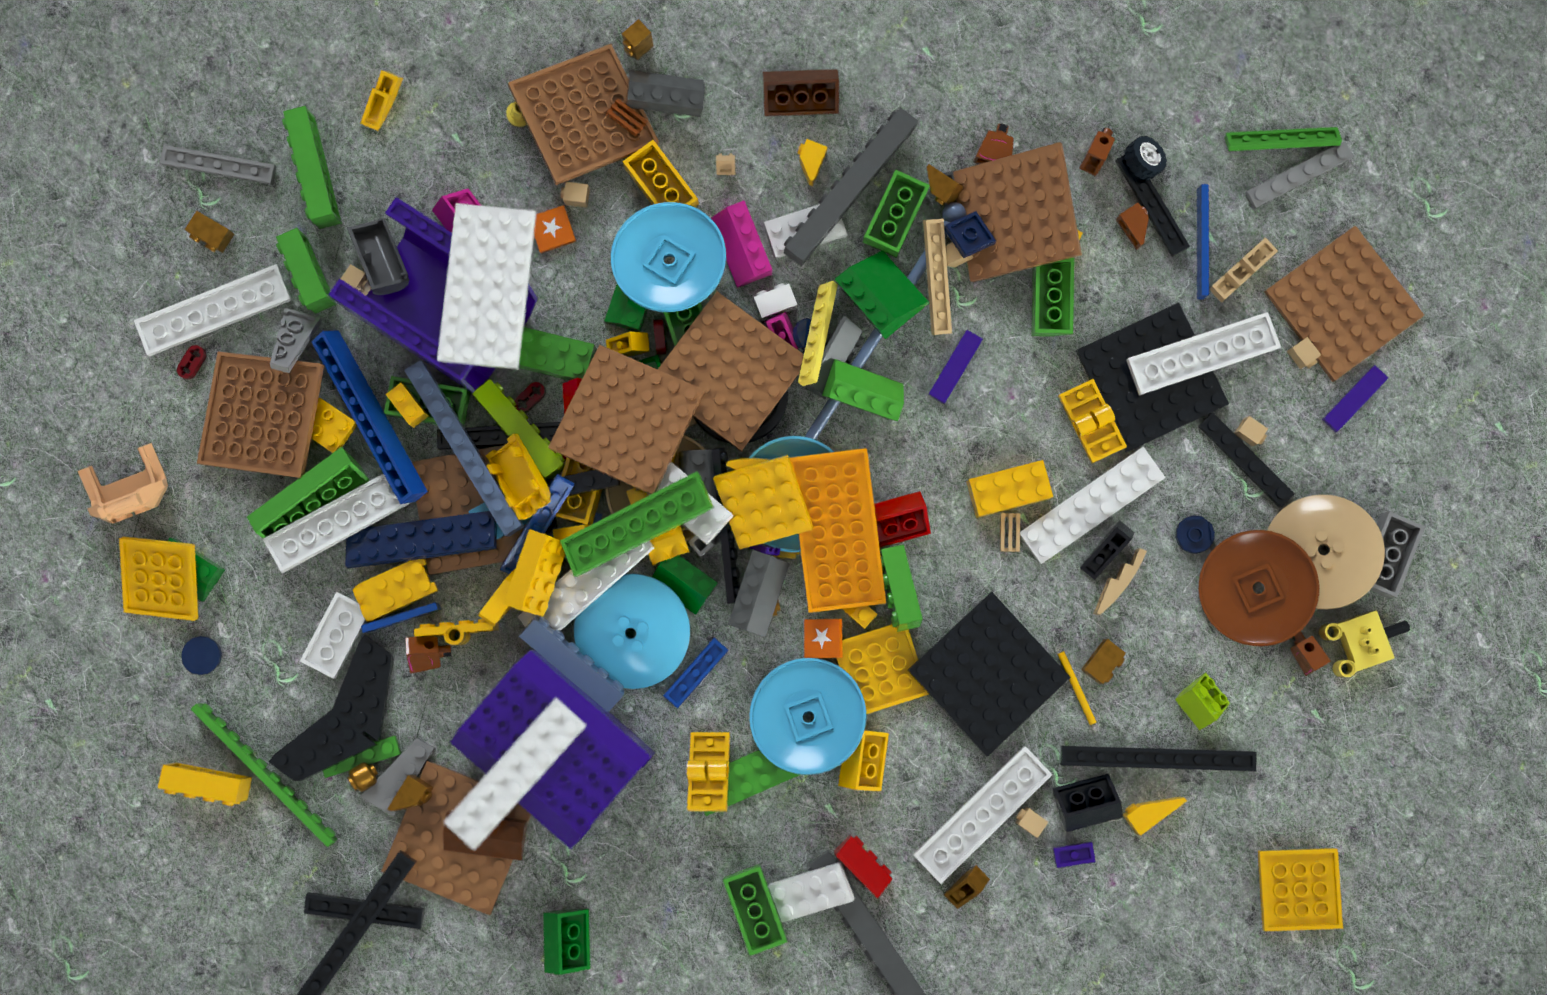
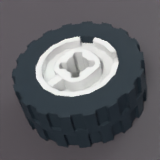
[1124,136,1167,180]

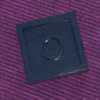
[944,211,996,259]

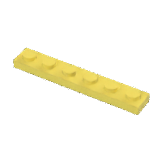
[798,281,838,386]

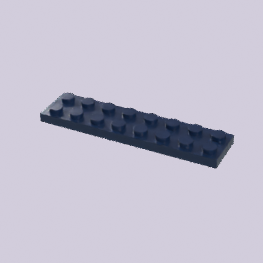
[345,511,497,569]

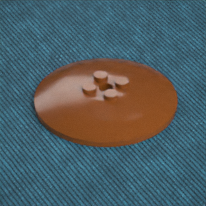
[1199,530,1320,646]

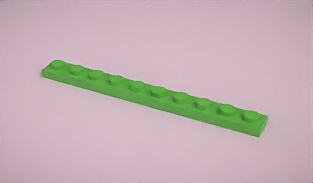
[191,703,338,847]

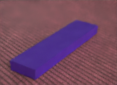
[928,330,983,404]
[1322,365,1389,432]

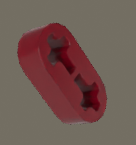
[653,319,667,355]
[177,345,207,380]
[514,382,546,413]

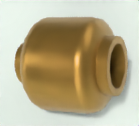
[347,762,378,792]

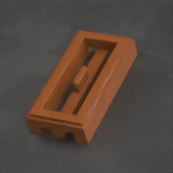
[606,98,648,137]

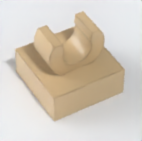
[716,153,735,175]

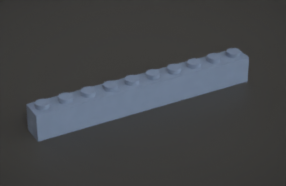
[404,360,525,537]

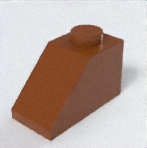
[1116,203,1149,250]

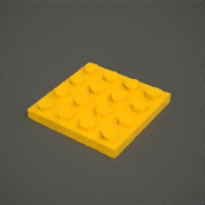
[713,455,813,550]
[119,536,198,621]
[836,625,929,714]
[1258,848,1343,931]

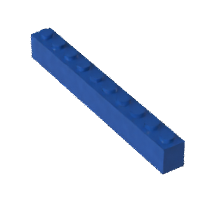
[311,330,428,504]

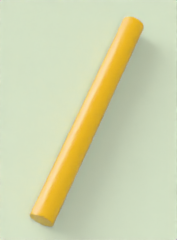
[1057,651,1096,725]

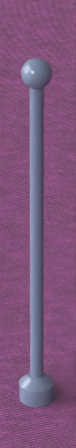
[805,202,967,440]

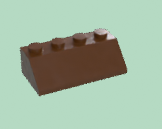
[763,69,839,116]
[443,810,528,861]

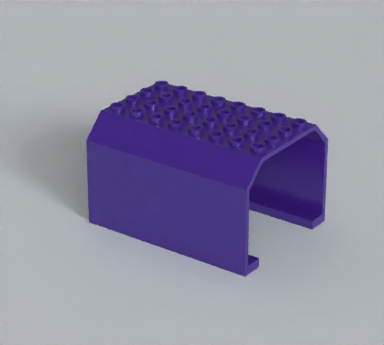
[328,197,538,393]
[450,650,656,850]

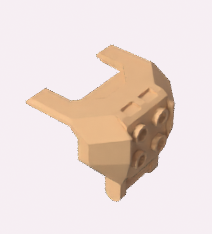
[78,443,168,524]

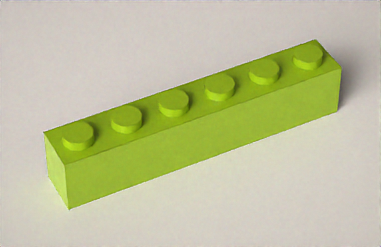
[472,379,565,480]

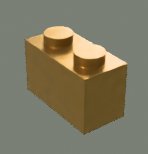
[622,19,654,60]
[184,211,235,253]
[1081,639,1126,684]

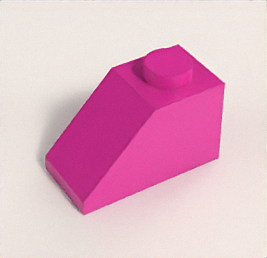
[766,311,799,350]

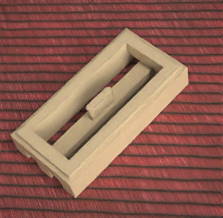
[1000,513,1020,552]

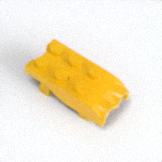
[486,434,551,520]
[626,488,689,565]
[353,559,439,623]

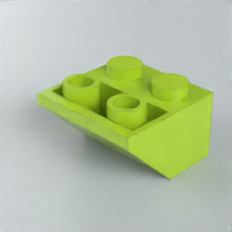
[1175,673,1230,730]

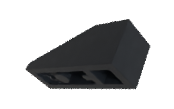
[1080,520,1135,580]

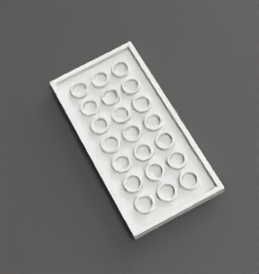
[437,203,536,369]

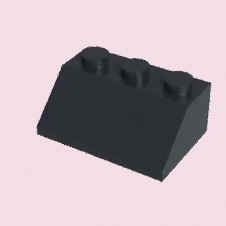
[1052,774,1123,832]

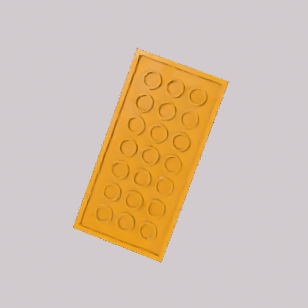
[789,448,886,613]

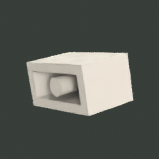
[754,283,797,322]

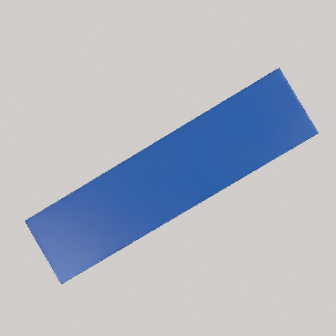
[361,602,441,633]
[663,637,729,709]

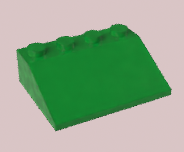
[835,250,929,339]

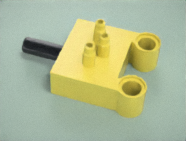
[1319,610,1410,677]

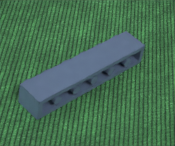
[519,615,625,712]

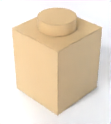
[561,182,590,208]
[946,242,973,268]
[341,264,371,295]
[1287,337,1321,369]
[1234,416,1268,447]
[1015,807,1048,838]

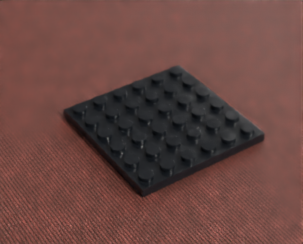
[1076,302,1229,453]
[907,592,1070,757]

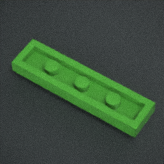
[323,736,401,778]

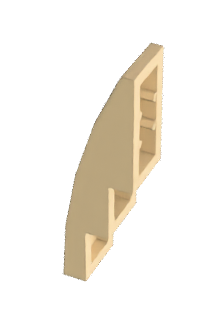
[1209,237,1278,303]
[1093,548,1147,615]

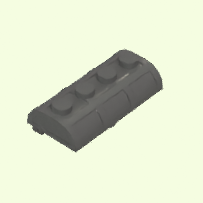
[347,218,409,295]
[679,450,717,530]

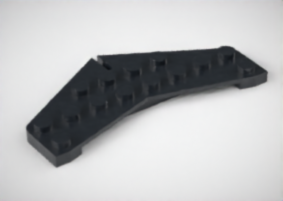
[269,635,393,781]

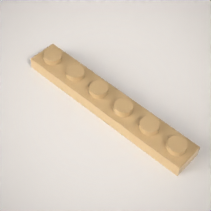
[923,219,952,335]

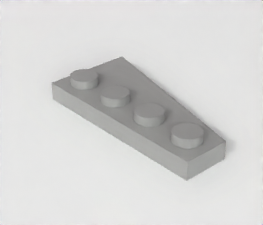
[270,308,321,373]
[360,738,435,816]

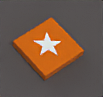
[534,205,576,253]
[804,619,842,658]

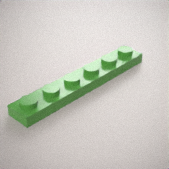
[1225,127,1342,151]

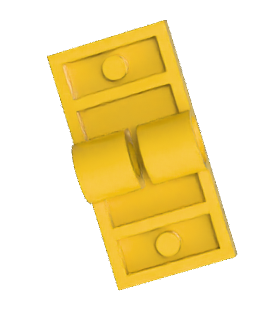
[1058,379,1127,464]
[311,397,357,453]
[414,619,499,645]
[687,732,730,812]

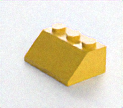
[838,730,889,791]

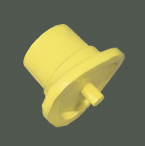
[506,102,527,127]

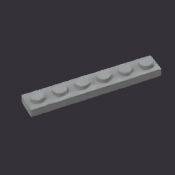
[1245,141,1354,209]
[160,145,276,185]

